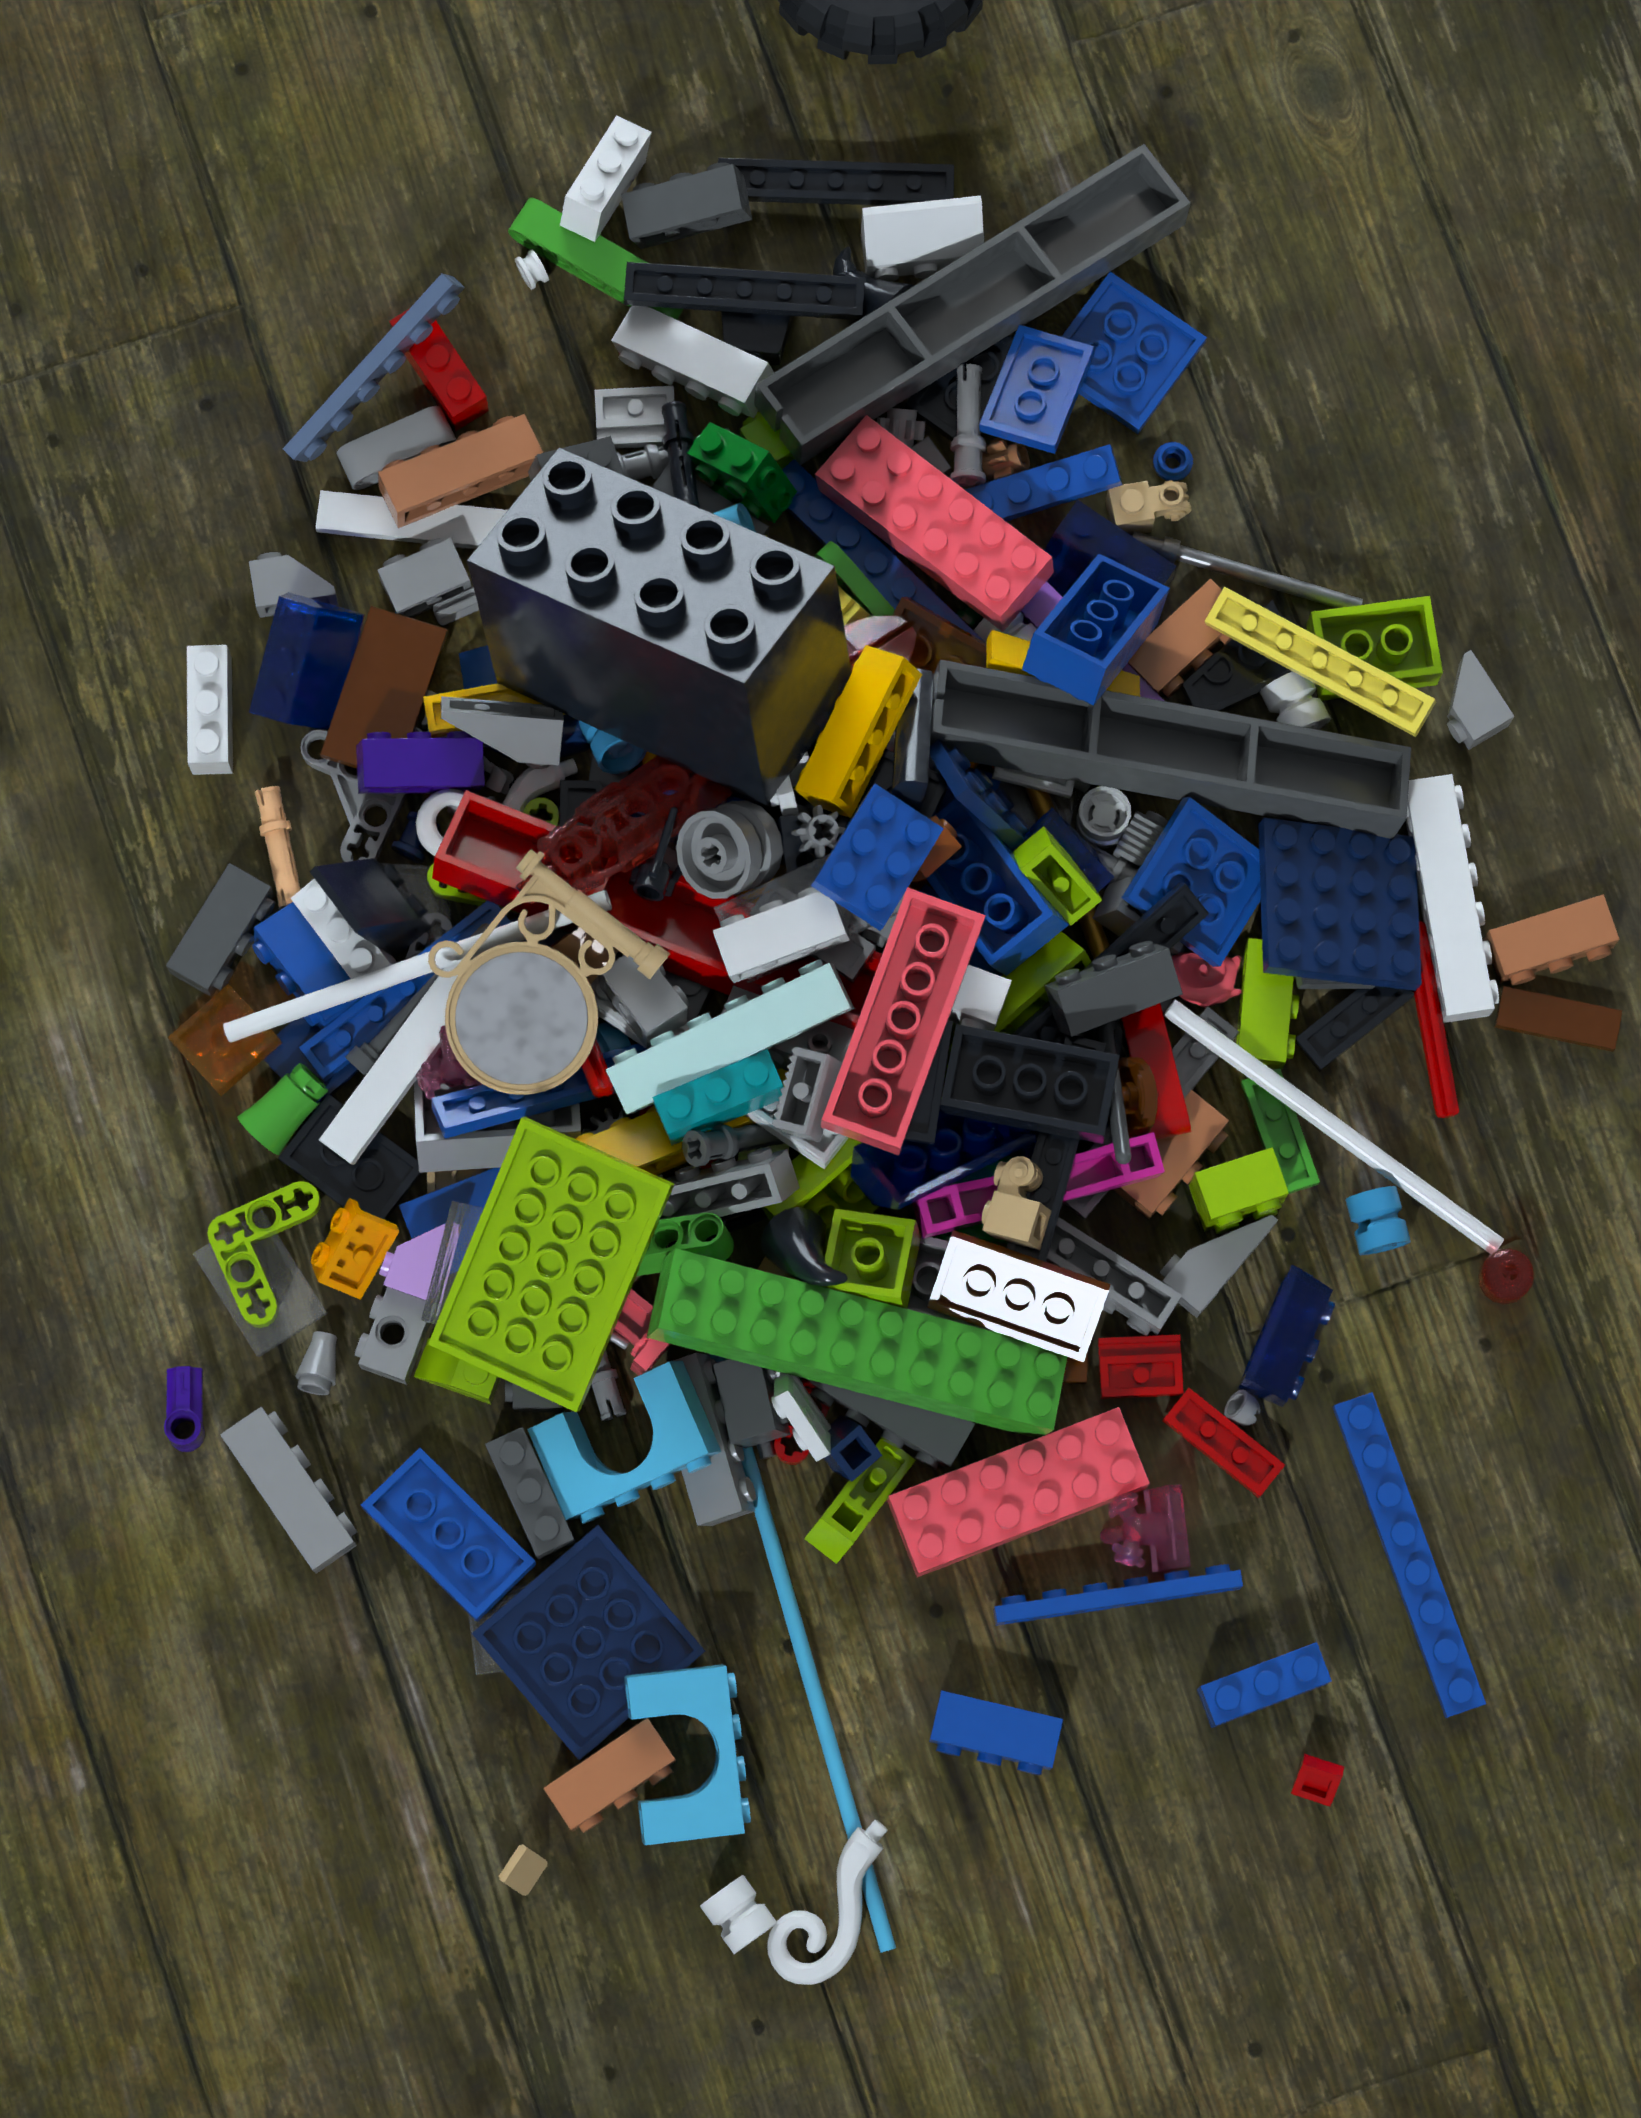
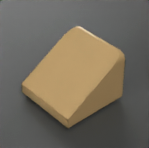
[498,1844,548,1896]

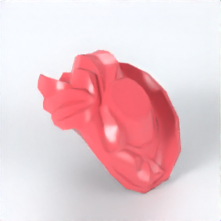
[1171,951,1242,1008]

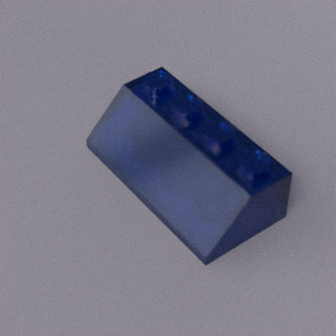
[851,1109,1037,1210]

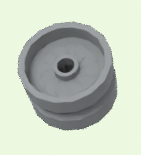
[676,800,783,899]

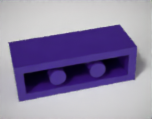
[356,731,485,794]

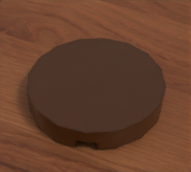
[1108,1057,1158,1139]

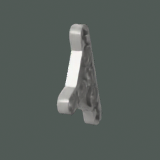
[300,690,436,862]

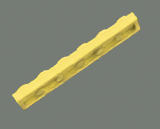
[1204,587,1436,737]

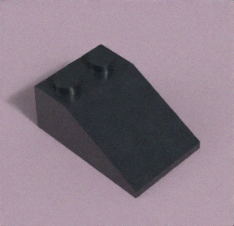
[309,858,432,958]

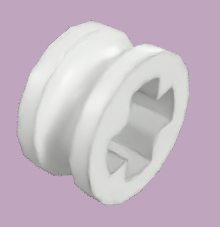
[515,249,549,290]

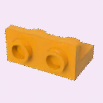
[311,1198,399,1300]

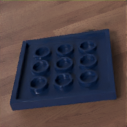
[1258,818,1422,991]
[471,1525,705,1760]

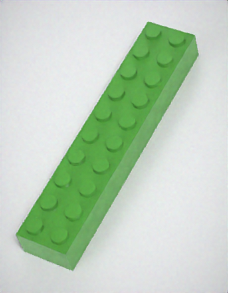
[647,1248,1067,1438]

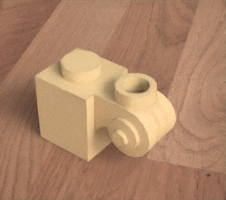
[1105,480,1192,539]
[982,1156,1052,1250]

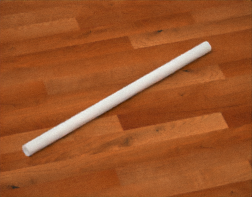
[223,890,612,1043]
[1163,999,1504,1255]

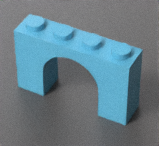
[527,1361,722,1524]
[624,1664,751,1845]

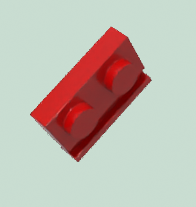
[1097,1335,1184,1399]

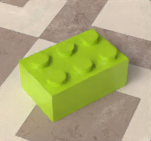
[1306,596,1443,701]

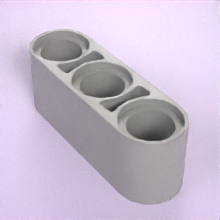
[336,406,456,490]

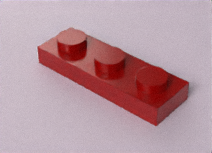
[1162,1388,1285,1498]

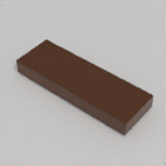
[1494,986,1623,1052]

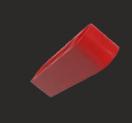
[1120,1003,1192,1140]

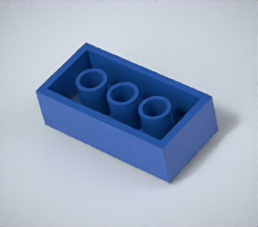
[1022,554,1170,706]
[926,798,1069,976]

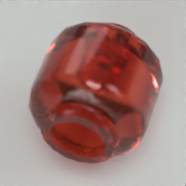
[1478,1248,1535,1304]

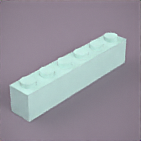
[606,959,855,1114]

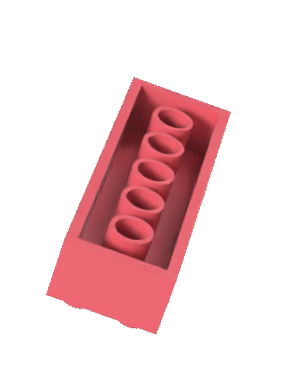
[815,415,1054,632]
[821,887,986,1155]
[887,1407,1150,1578]

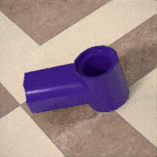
[164,1366,205,1452]

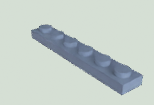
[283,273,465,462]

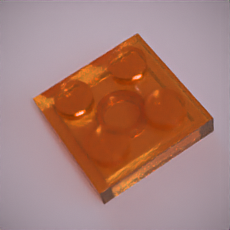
[167,984,282,1096]

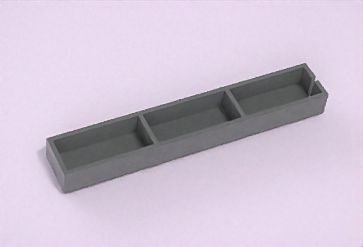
[754,144,1191,465]
[930,660,1411,839]

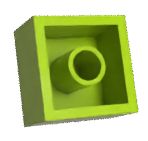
[1189,1147,1289,1234]
[822,1208,921,1309]

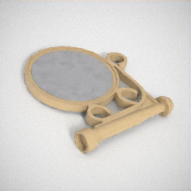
[428,849,670,1095]

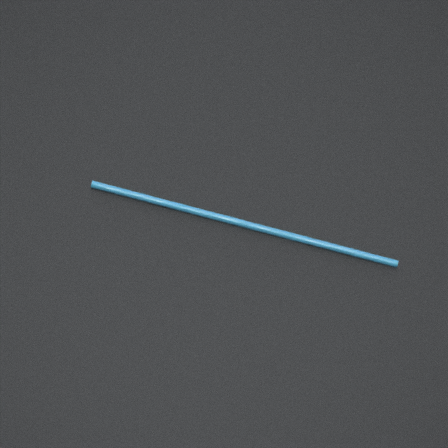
[710,1354,896,1953]

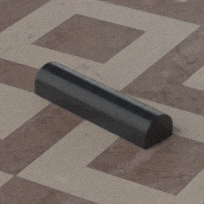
[891,669,934,811]

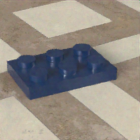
[929,739,1030,851]

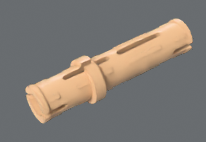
[255,786,301,909]

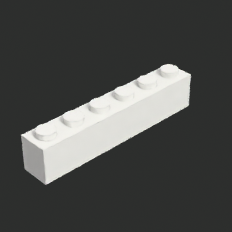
[1405,774,1499,1023]

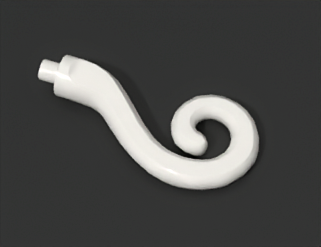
[416,758,578,856]
[767,1819,888,1985]

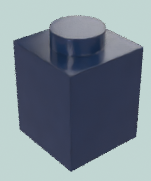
[823,1415,882,1482]

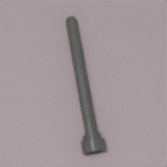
[345,923,490,1076]
[1093,1018,1132,1164]

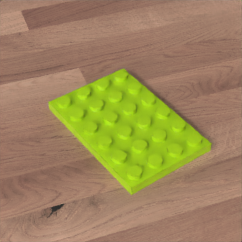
[428,1117,674,1412]

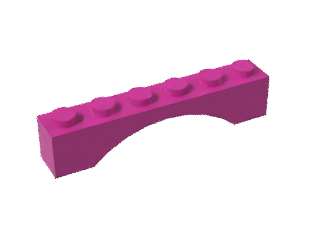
[911,1132,1165,1239]

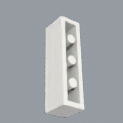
[611,306,774,418]

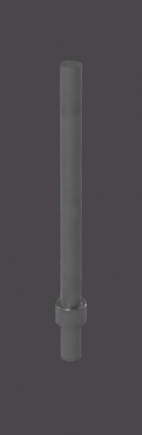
[1130,531,1363,608]

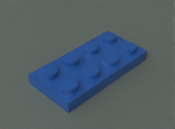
[361,1448,536,1622]

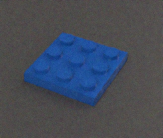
[1061,271,1207,434]
[1121,797,1261,967]

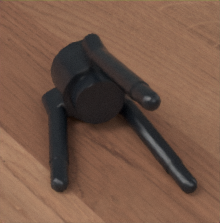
[628,806,683,902]

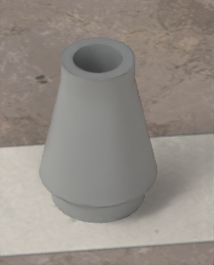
[295,1331,337,1395]

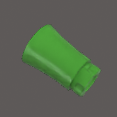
[237,1063,328,1155]

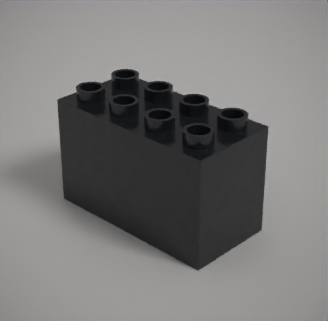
[467,448,851,805]

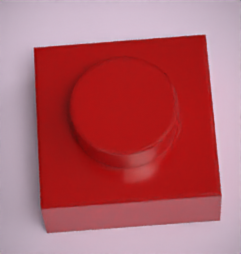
[1291,1754,1344,1807]

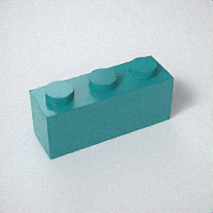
[652,1049,784,1146]

